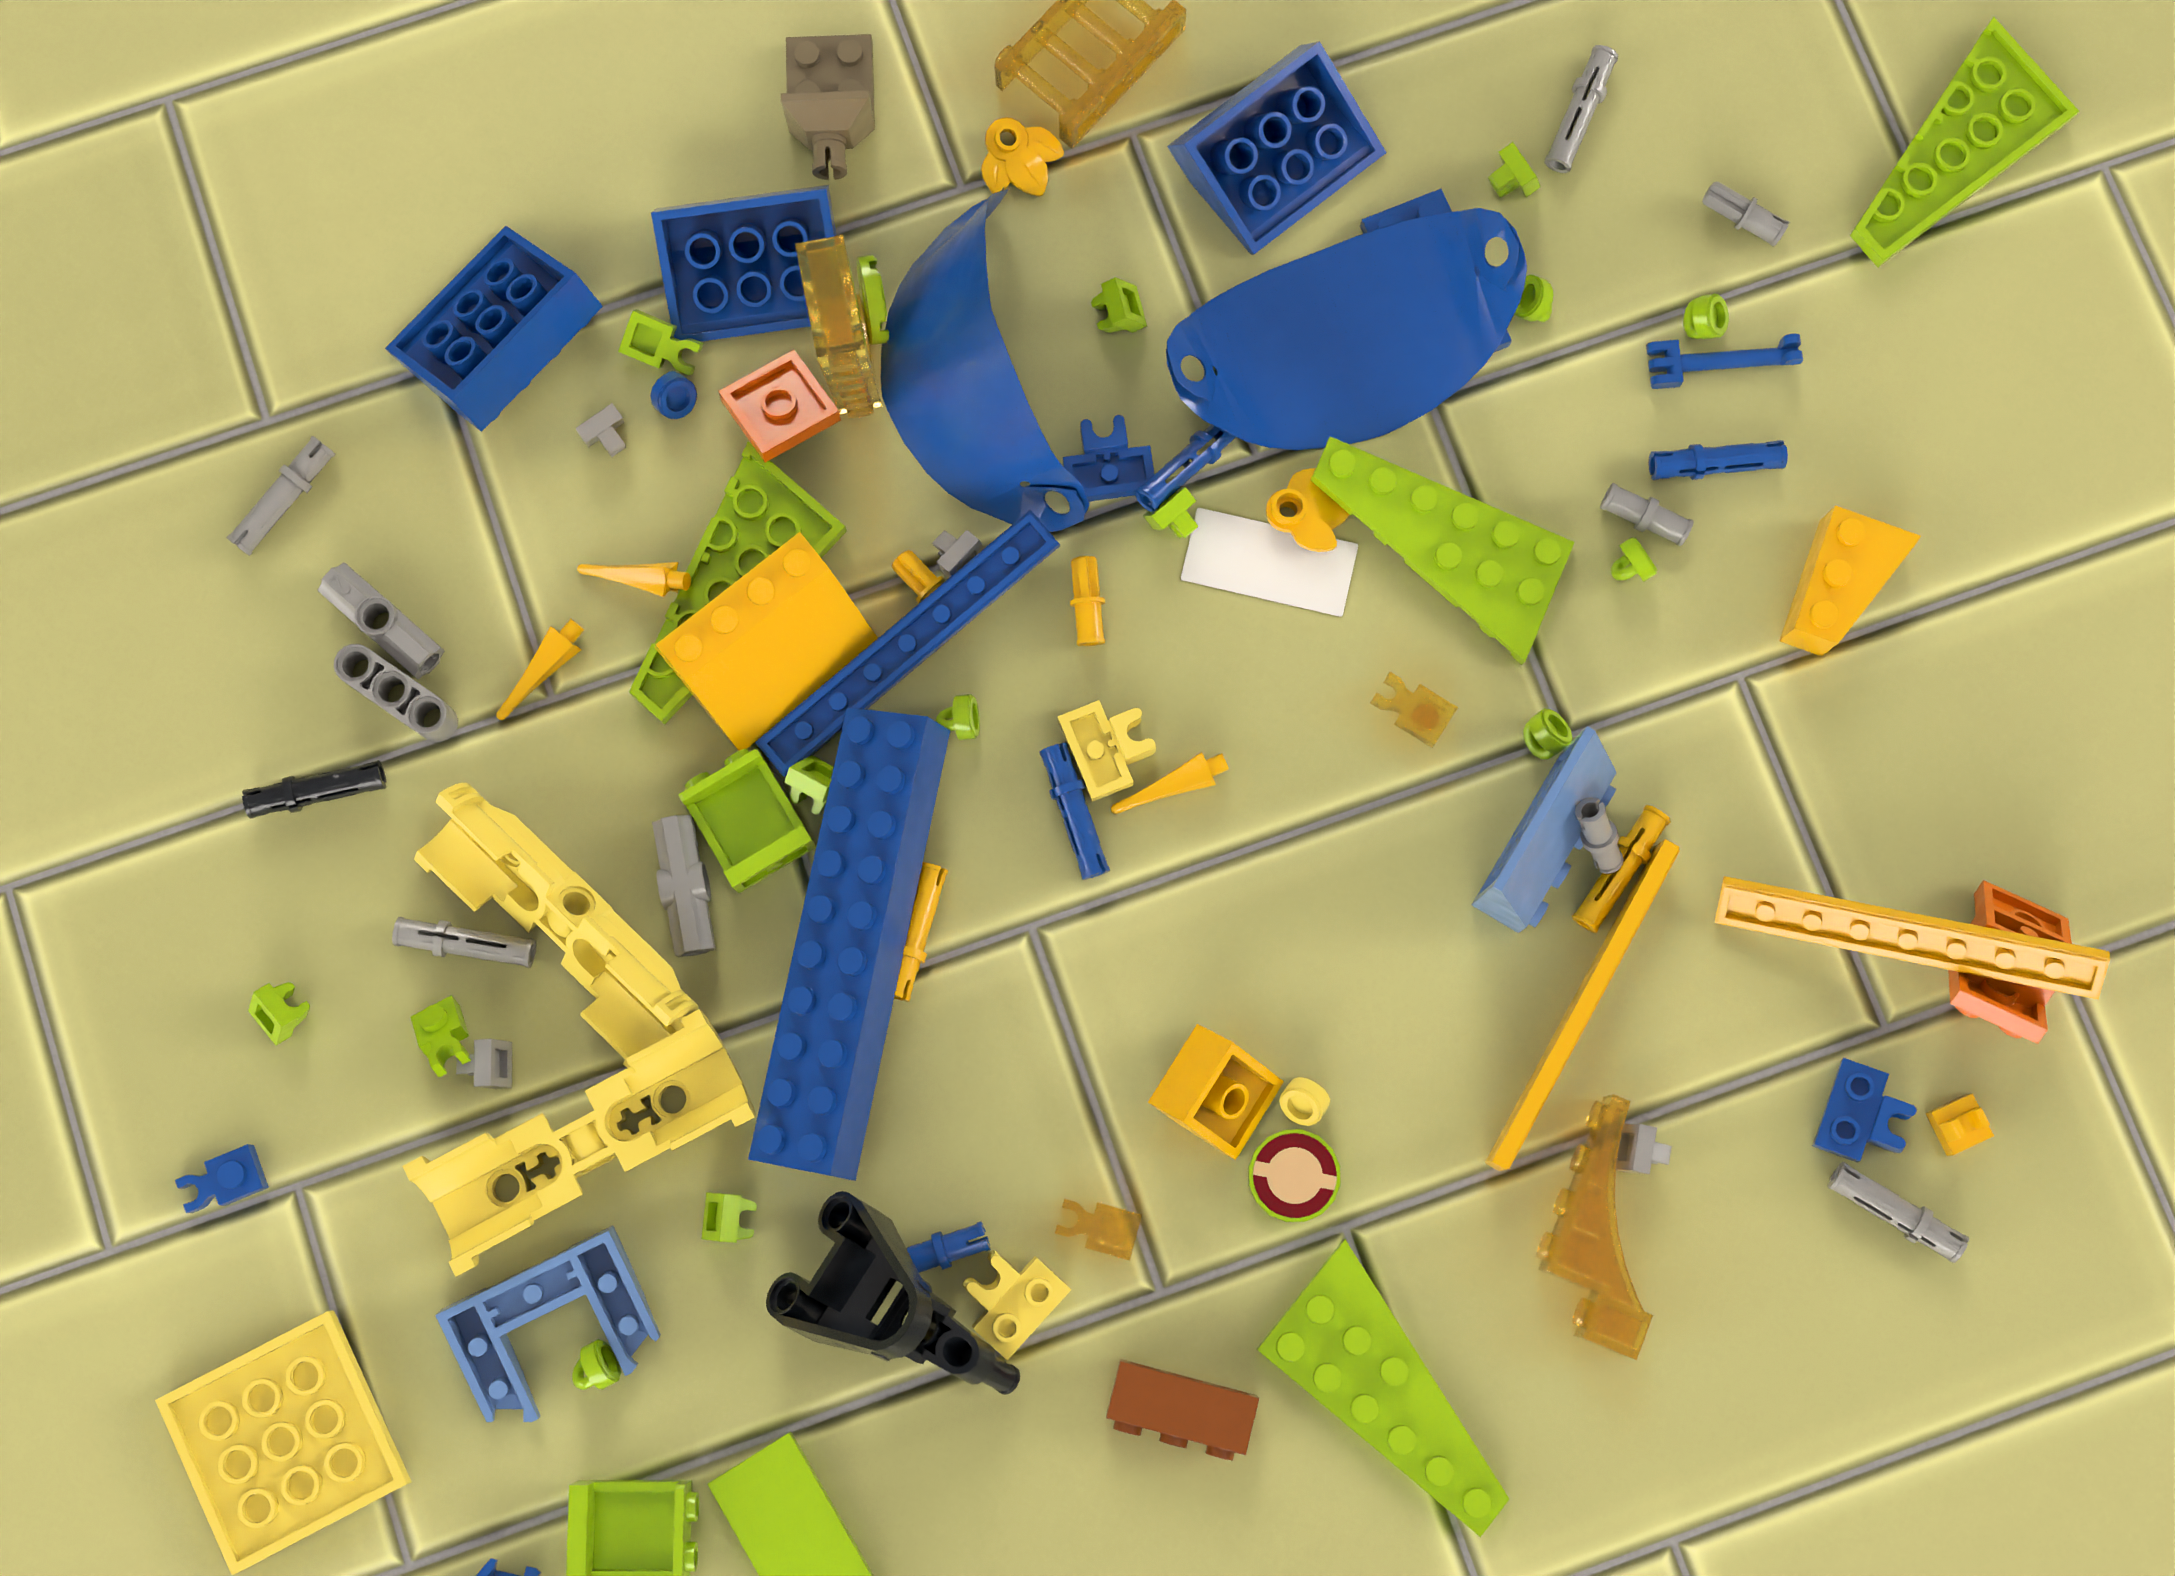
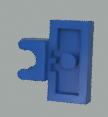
[1063,415,1155,502]
[1812,1058,1917,1163]

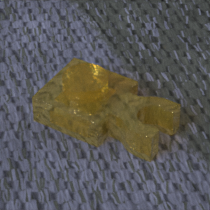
[1370,672,1458,748]
[1055,1199,1142,1261]

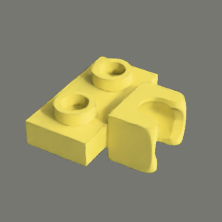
[1058,700,1156,802]
[962,1250,1071,1360]

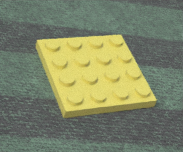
[155,1310,412,1575]

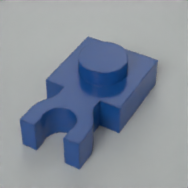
[175,1144,269,1213]

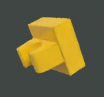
[1925,1093,1994,1156]

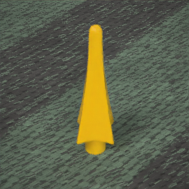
[577,562,691,597]
[496,618,585,720]
[1111,752,1229,814]

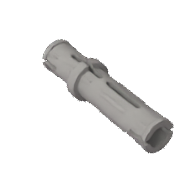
[1545,45,1618,173]
[226,436,336,556]
[392,917,536,968]
[1827,1162,1969,1263]

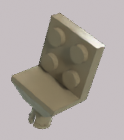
[781,34,875,180]

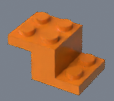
[1948,880,2072,1044]

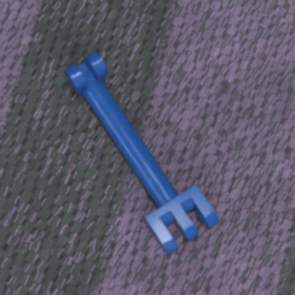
[1646,334,1803,389]

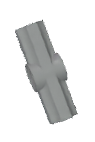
[318,562,445,679]
[652,815,716,957]

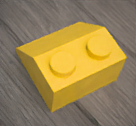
[1148,1024,1284,1160]

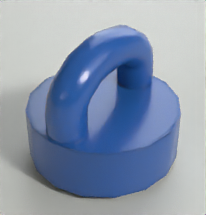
[651,371,697,419]

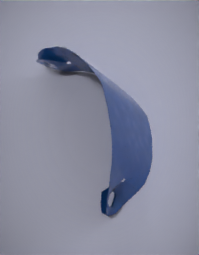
[880,186,1089,532]
[1166,208,1527,450]

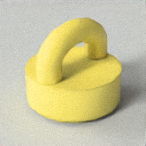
[1279,1077,1330,1126]

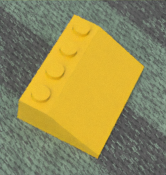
[655,532,878,751]

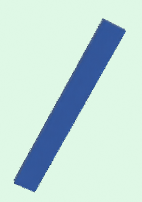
[755,510,1060,777]

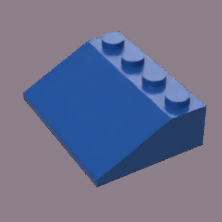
[1167,41,1387,255]
[651,185,848,342]
[385,226,603,432]

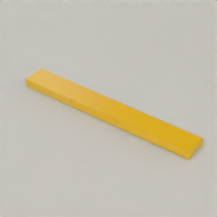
[1485,839,1680,1171]
[1714,876,2110,1000]

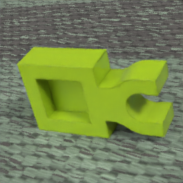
[618,309,704,376]
[410,995,471,1077]

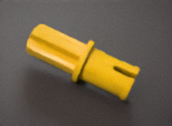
[892,550,945,603]
[1070,556,1105,646]

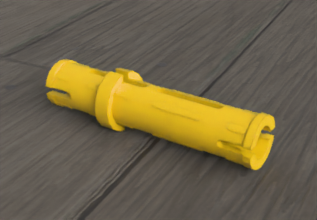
[1572,805,1671,933]
[894,862,948,1002]

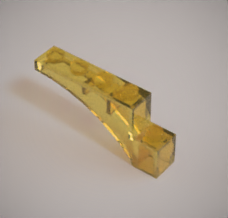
[1536,1094,1653,1360]

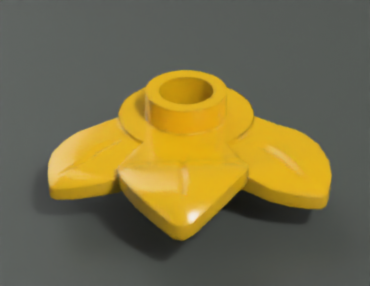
[981,117,1064,197]
[1266,468,1350,552]

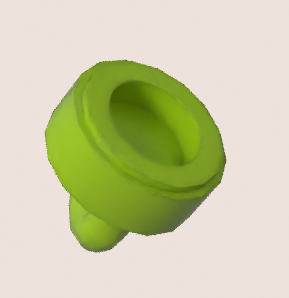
[1514,275,1553,322]
[1683,293,1729,339]
[1611,537,1658,582]
[936,694,980,740]
[1523,708,1572,760]
[572,1339,621,1390]

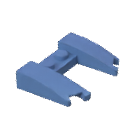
[435,1226,661,1422]

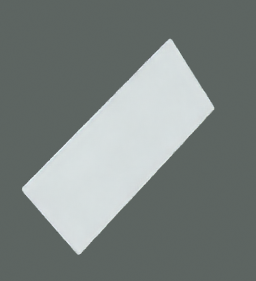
[1181,508,1358,617]

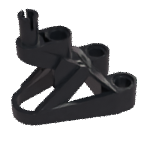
[766,1191,1020,1395]

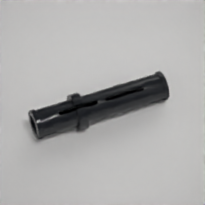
[242,760,387,819]

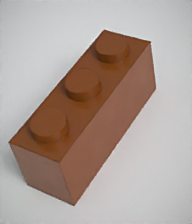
[1106,1359,1259,1461]

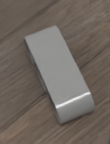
[334,644,458,742]

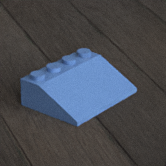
[1472,726,1617,933]

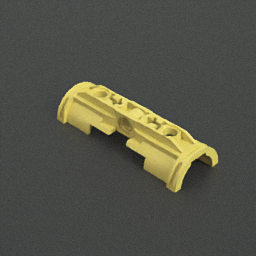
[414,783,698,1068]
[402,1009,756,1277]

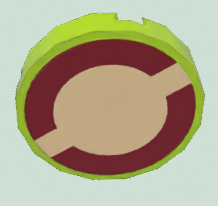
[1248,1129,1341,1222]

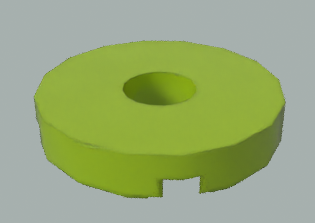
[857,255,889,345]

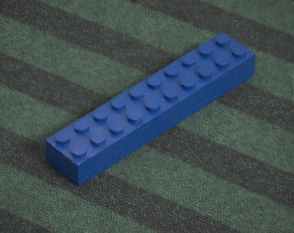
[748,707,950,1181]

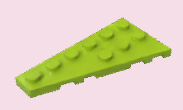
[1850,17,2080,268]
[1311,436,1575,665]
[629,441,847,725]
[1256,1239,1510,1537]

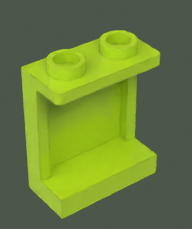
[678,748,816,893]
[566,1480,700,1576]

